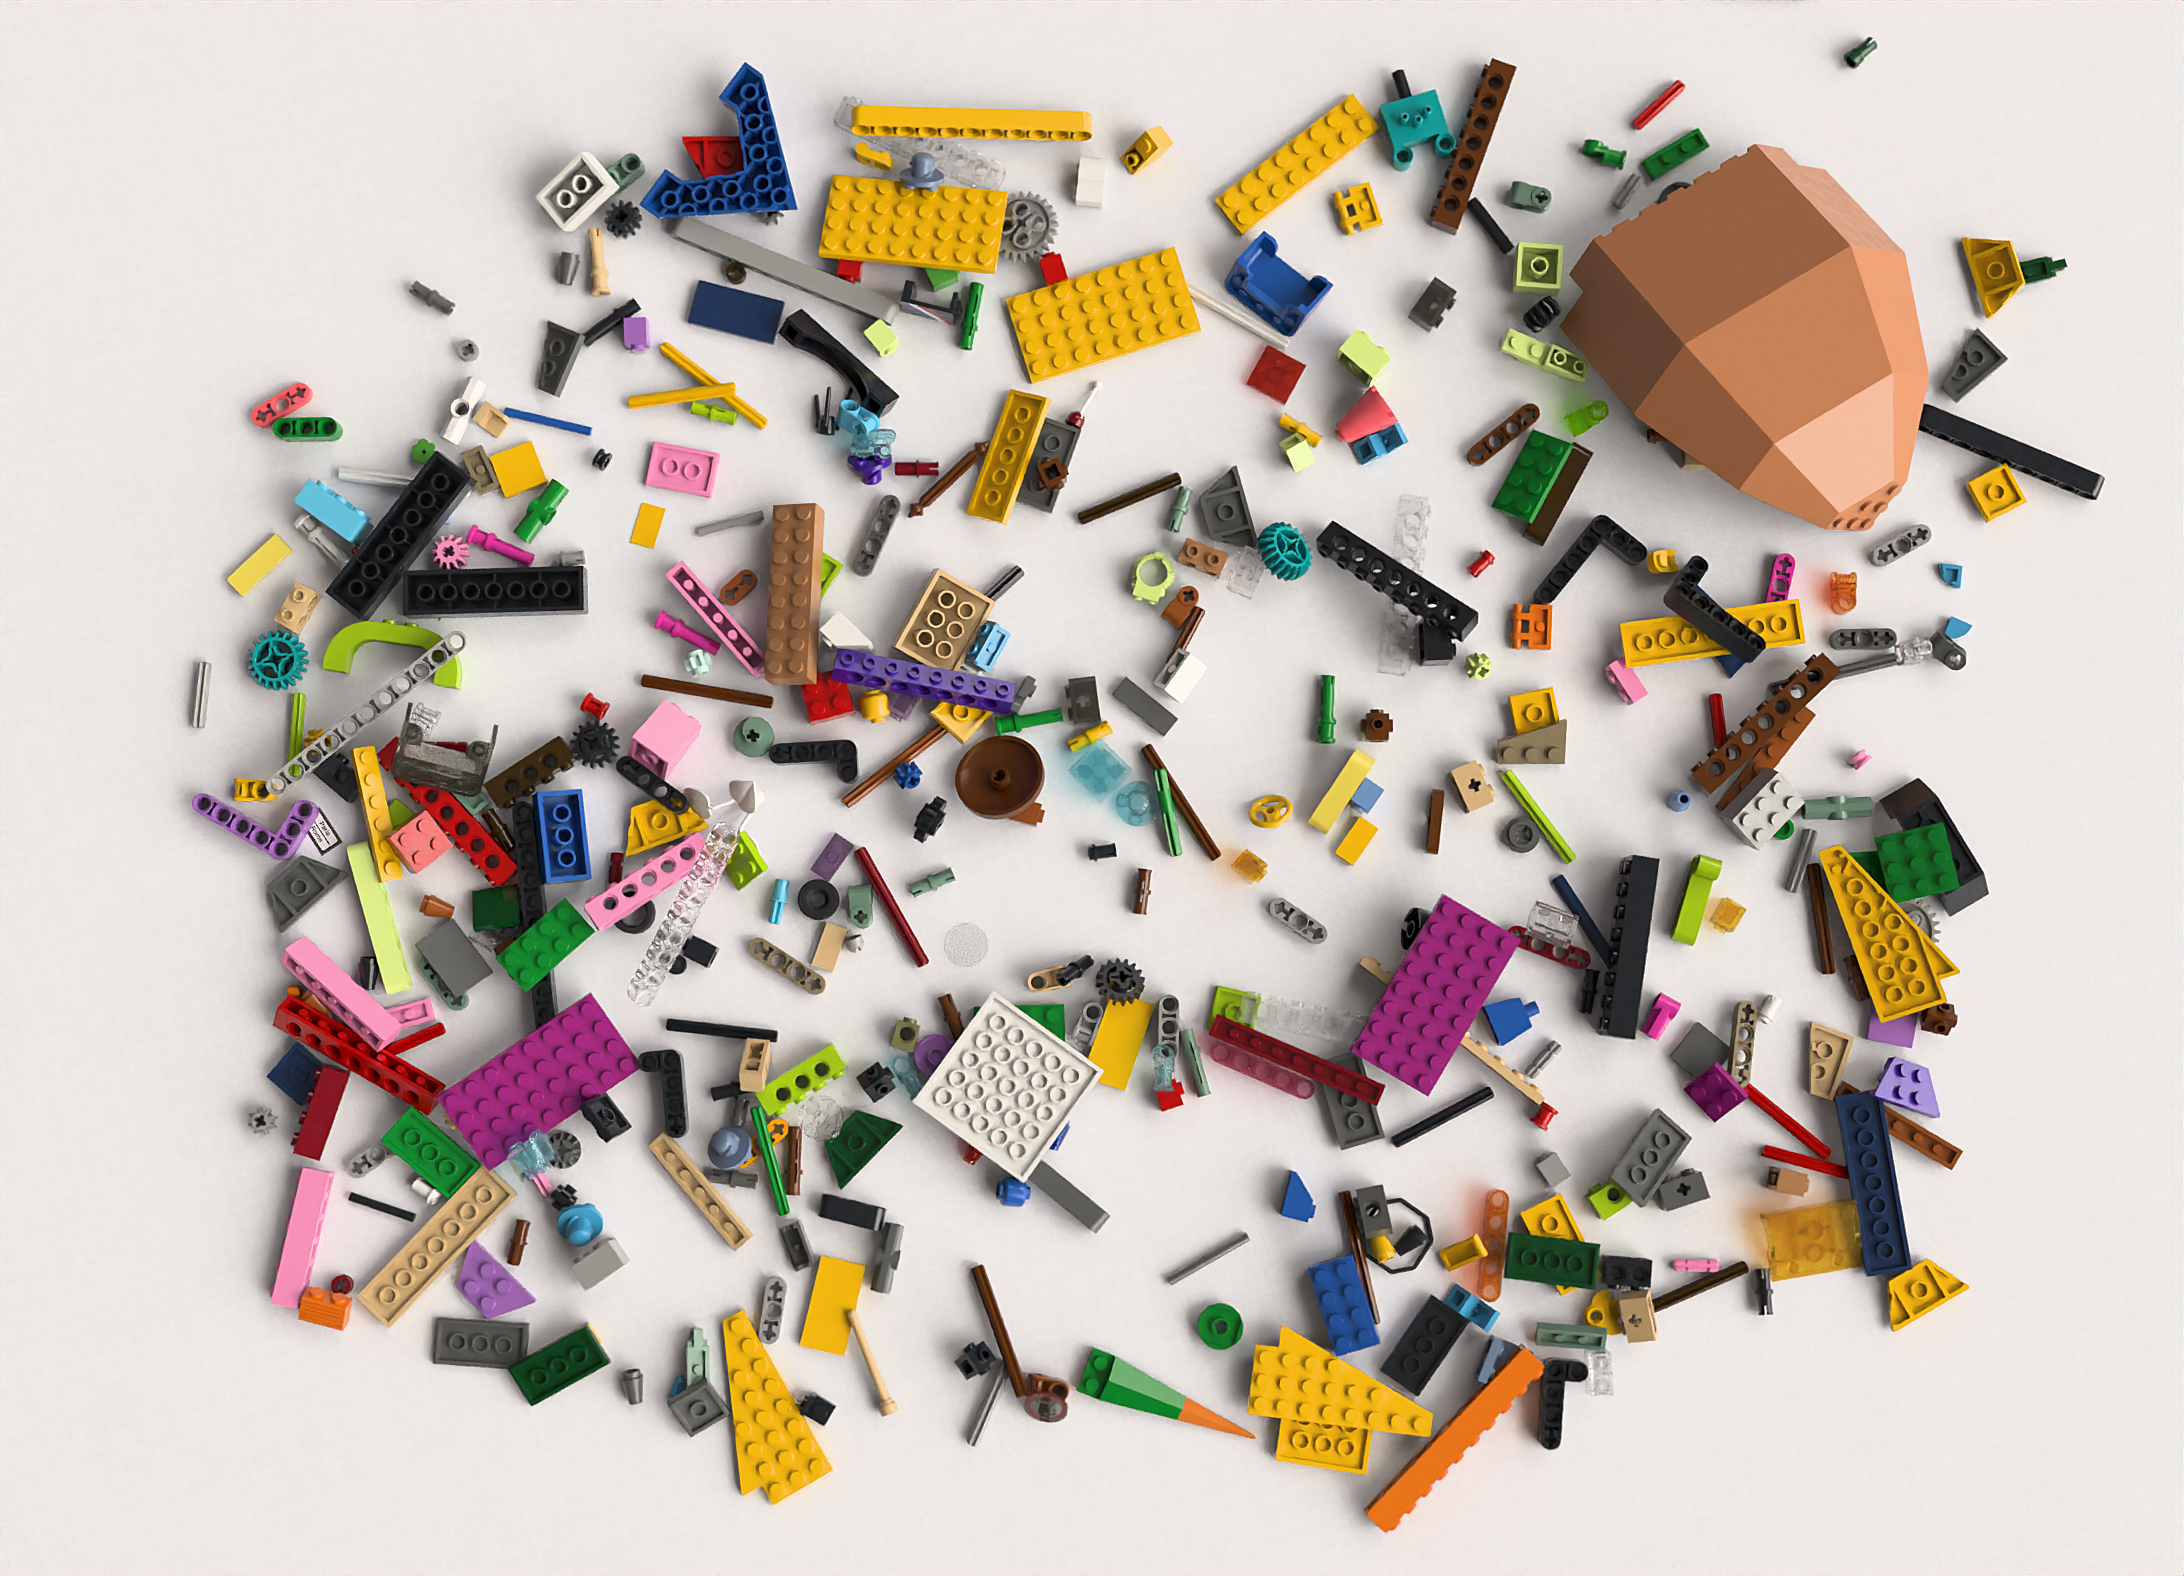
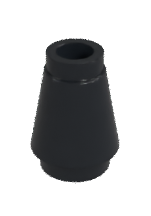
[357,956,379,990]
[1393,1224,1427,1257]

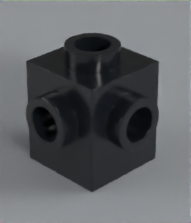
[856,1061,896,1103]
[954,1341,996,1380]

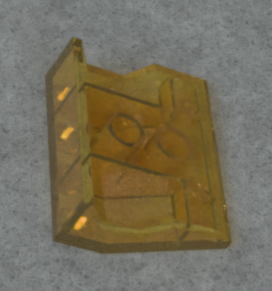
[1759,1198,1862,1282]

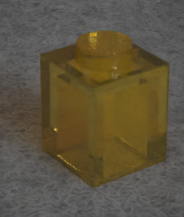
[1709,897,1747,934]

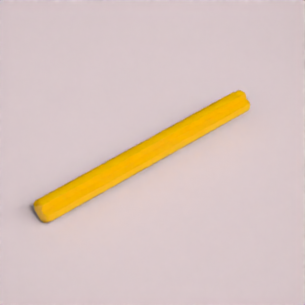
[659,342,768,430]

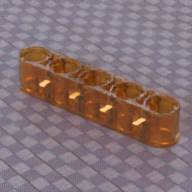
[1477,1188,1509,1302]

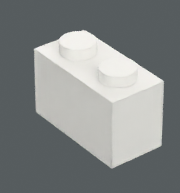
[1153,647,1207,704]

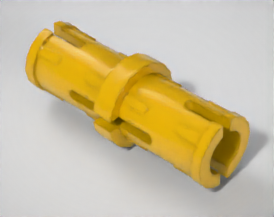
[1277,413,1323,448]
[1067,720,1113,753]

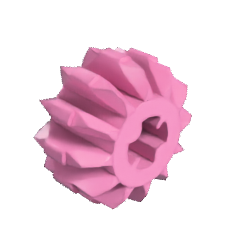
[431,534,470,570]

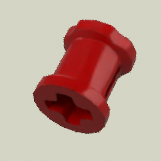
[580,693,610,721]
[1529,1101,1559,1131]

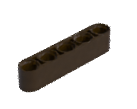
[1523,442,1594,547]

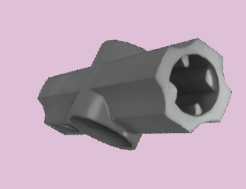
[870,1222,905,1294]

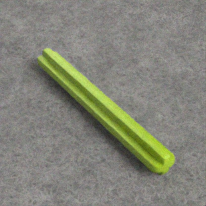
[1500,769,1576,864]

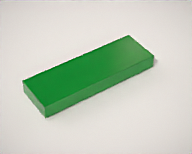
[1641,128,1710,181]

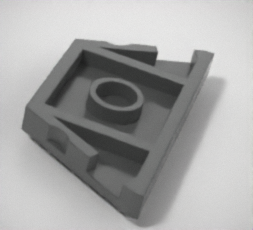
[1199,465,1258,549]
[267,855,349,933]

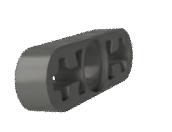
[1829,628,1897,651]

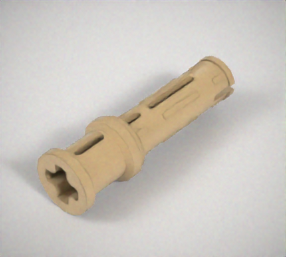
[587,227,611,297]

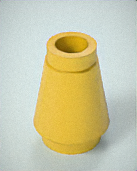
[1369,1236,1395,1264]

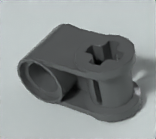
[1923,630,1967,671]

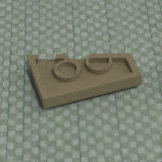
[1496,718,1567,764]

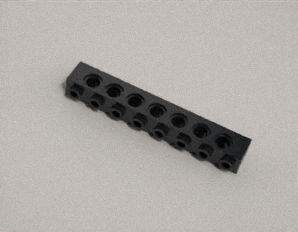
[1316,520,1478,642]

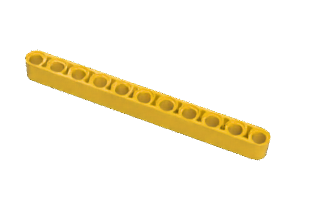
[851,105,1092,141]

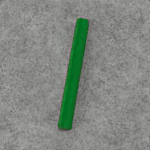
[750,1106,790,1216]

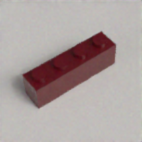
[290,1063,350,1161]

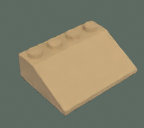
[890,568,996,672]

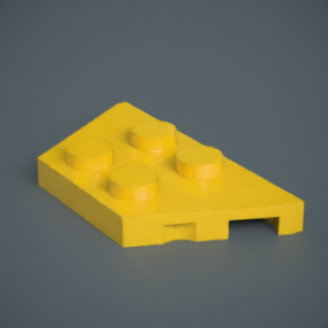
[1961,237,2026,319]
[625,797,710,857]
[1887,1258,1970,1332]

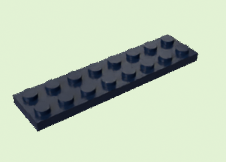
[1834,1089,1912,1277]

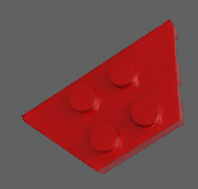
[682,136,744,179]

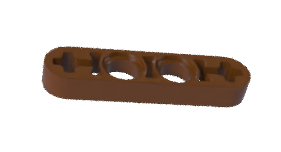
[1467,403,1540,466]

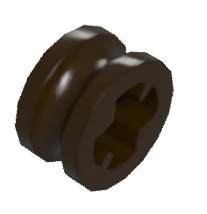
[726,263,747,285]

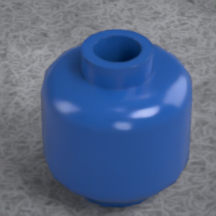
[996,1176,1031,1207]

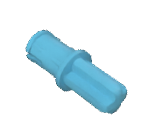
[768,879,790,925]

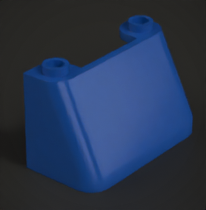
[1224,231,1333,337]

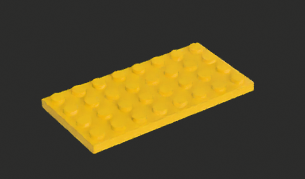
[819,175,1008,274]
[1005,247,1201,384]

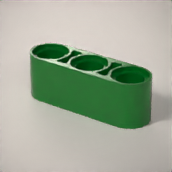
[273,417,343,442]

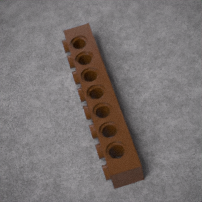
[1429,58,1517,235]
[1689,652,1842,797]

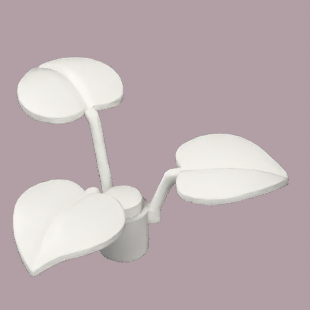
[684,780,765,855]

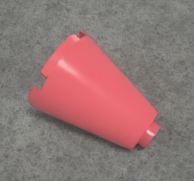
[1335,385,1398,443]

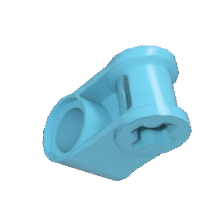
[836,400,880,439]

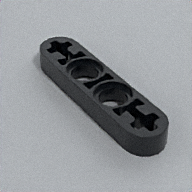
[616,756,689,815]

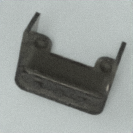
[391,702,498,797]

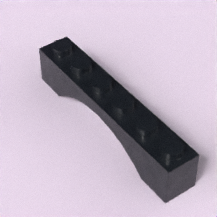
[778,308,900,419]

